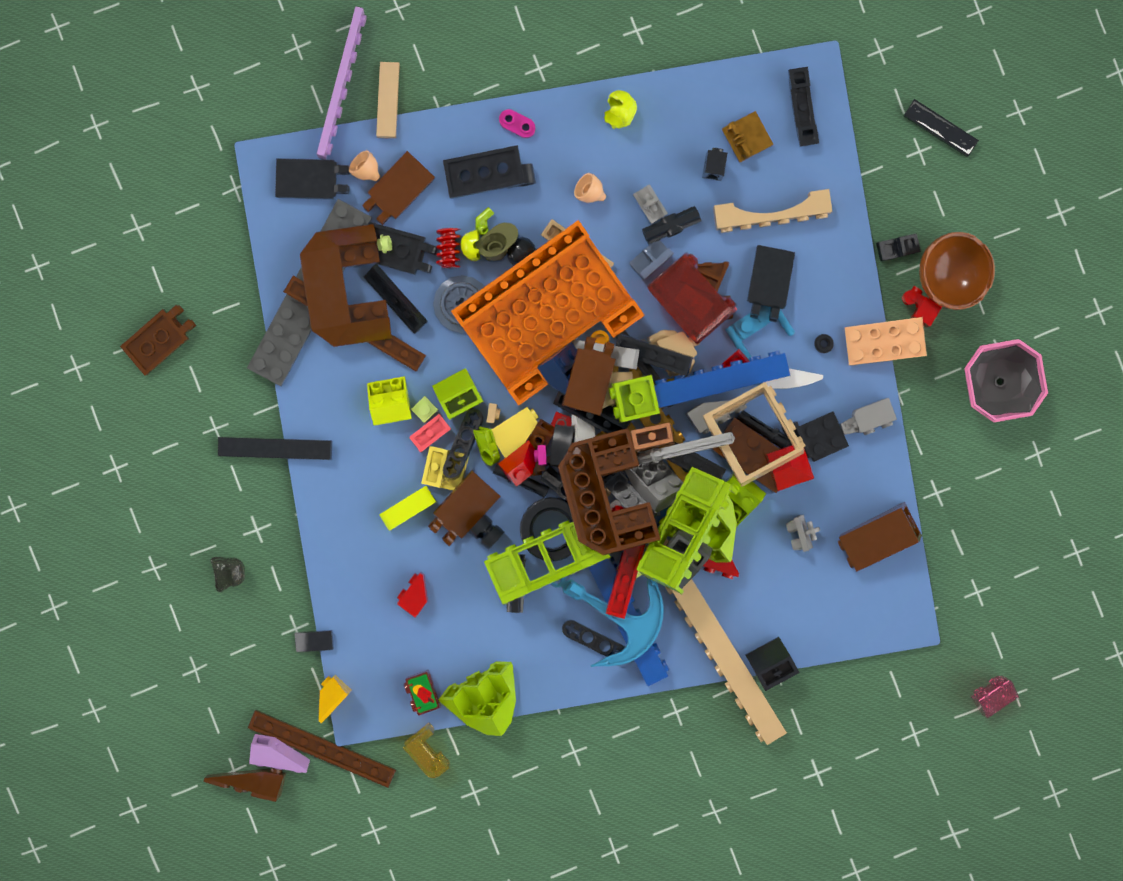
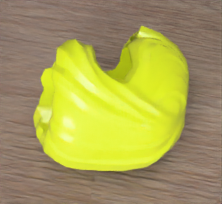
[604,90,637,129]

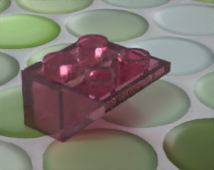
[971,676,1019,718]

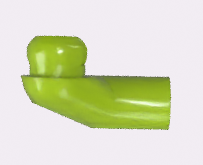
[475,207,494,235]

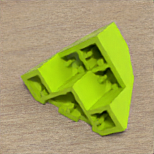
[659,496,737,563]
[438,661,516,736]

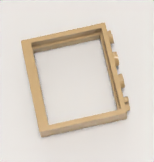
[703,382,805,487]

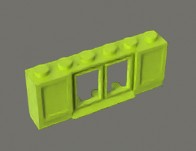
[636,467,738,594]
[484,520,611,605]

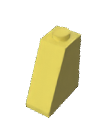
[492,407,539,458]

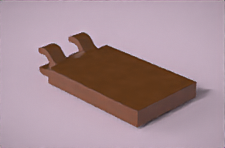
[362,151,435,225]
[120,305,197,376]
[562,336,616,416]
[428,470,501,546]

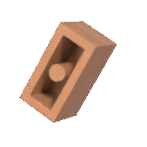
[631,423,675,452]

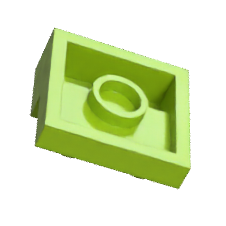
[609,375,660,422]

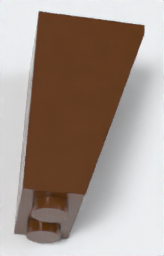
[838,502,922,572]

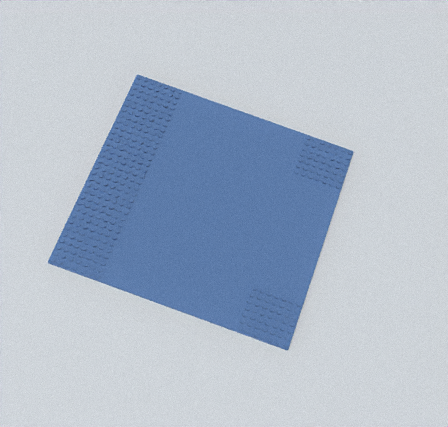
[234,41,940,746]

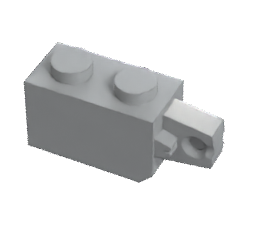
[840,398,897,435]

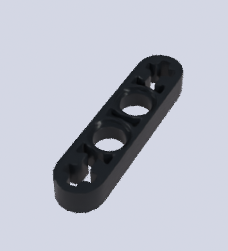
[443,408,484,480]
[562,620,626,657]

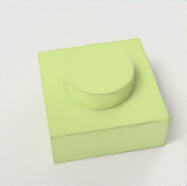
[411,396,438,423]

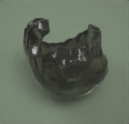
[210,557,245,592]

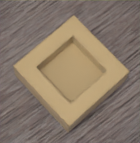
[487,403,501,424]

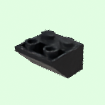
[745,637,800,691]

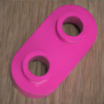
[499,109,536,138]

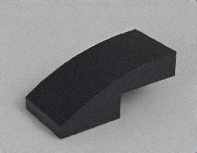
[876,233,921,262]
[550,425,575,467]
[295,630,334,652]

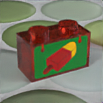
[404,670,441,716]

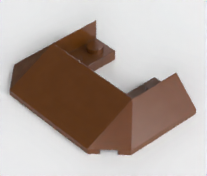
[300,224,392,347]
[558,428,661,555]

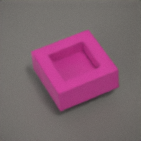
[534,445,547,466]

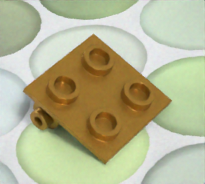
[722,111,774,163]

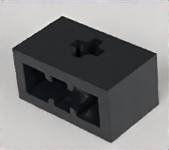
[702,148,728,181]

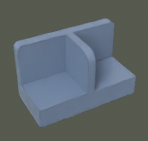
[630,240,674,280]

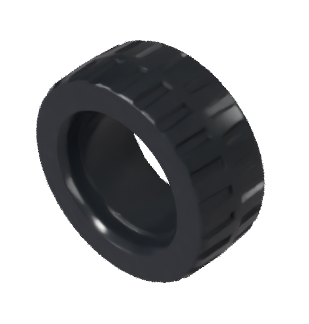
[520,497,573,562]

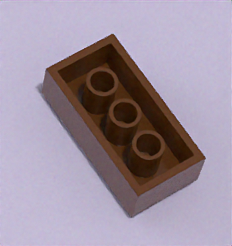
[711,418,779,493]

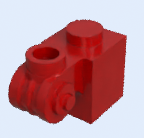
[902,286,942,327]

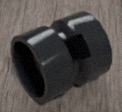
[469,514,505,550]

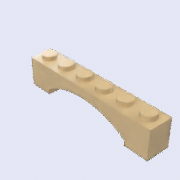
[713,189,832,233]

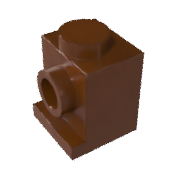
[528,419,555,450]

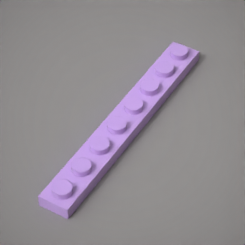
[317,7,367,160]

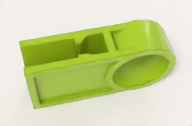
[473,427,500,466]

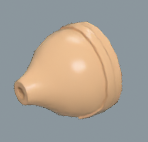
[349,150,380,182]
[574,173,606,203]

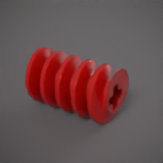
[436,228,461,268]

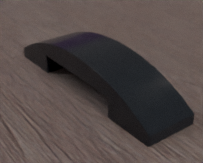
[788,67,819,147]
[602,472,657,517]

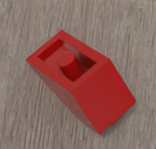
[498,440,536,487]

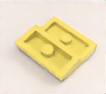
[421,446,469,490]

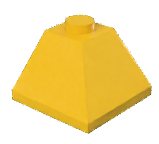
[319,675,352,723]

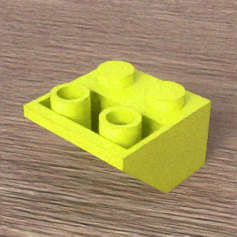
[367,376,412,426]

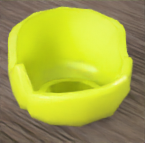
[461,230,480,262]

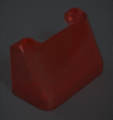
[647,252,737,344]

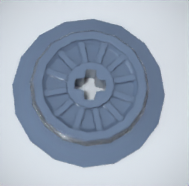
[433,275,484,333]

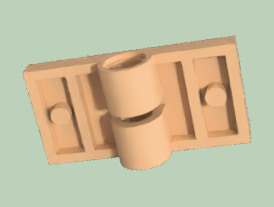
[845,317,927,365]

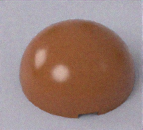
[919,232,995,310]

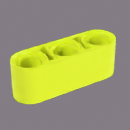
[379,486,436,531]

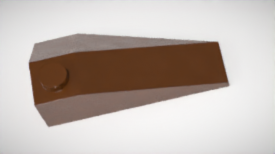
[203,767,286,802]

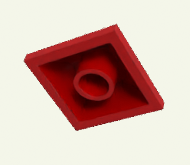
[765,445,815,491]

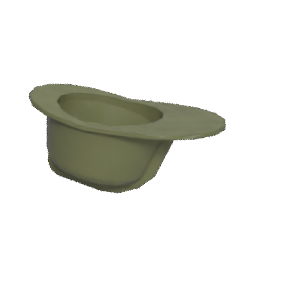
[476,222,518,261]

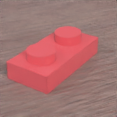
[409,414,451,452]

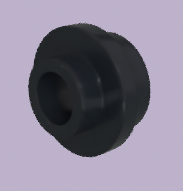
[814,334,834,353]

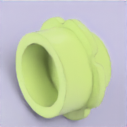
[377,234,392,253]

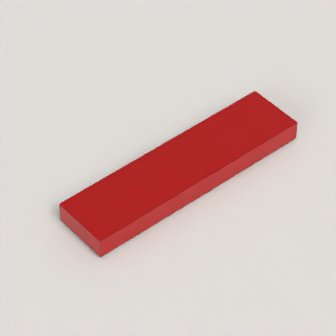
[605,544,646,619]

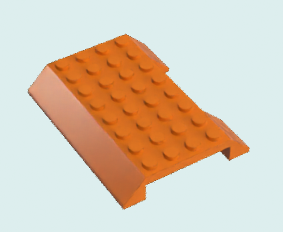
[451,220,645,406]

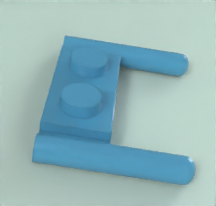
[725,305,795,361]

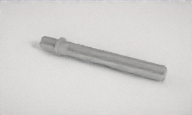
[638,432,735,464]

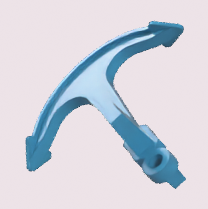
[551,577,664,667]

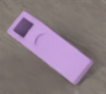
[249,734,310,773]

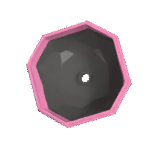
[964,339,1048,423]

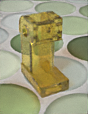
[403,722,450,778]

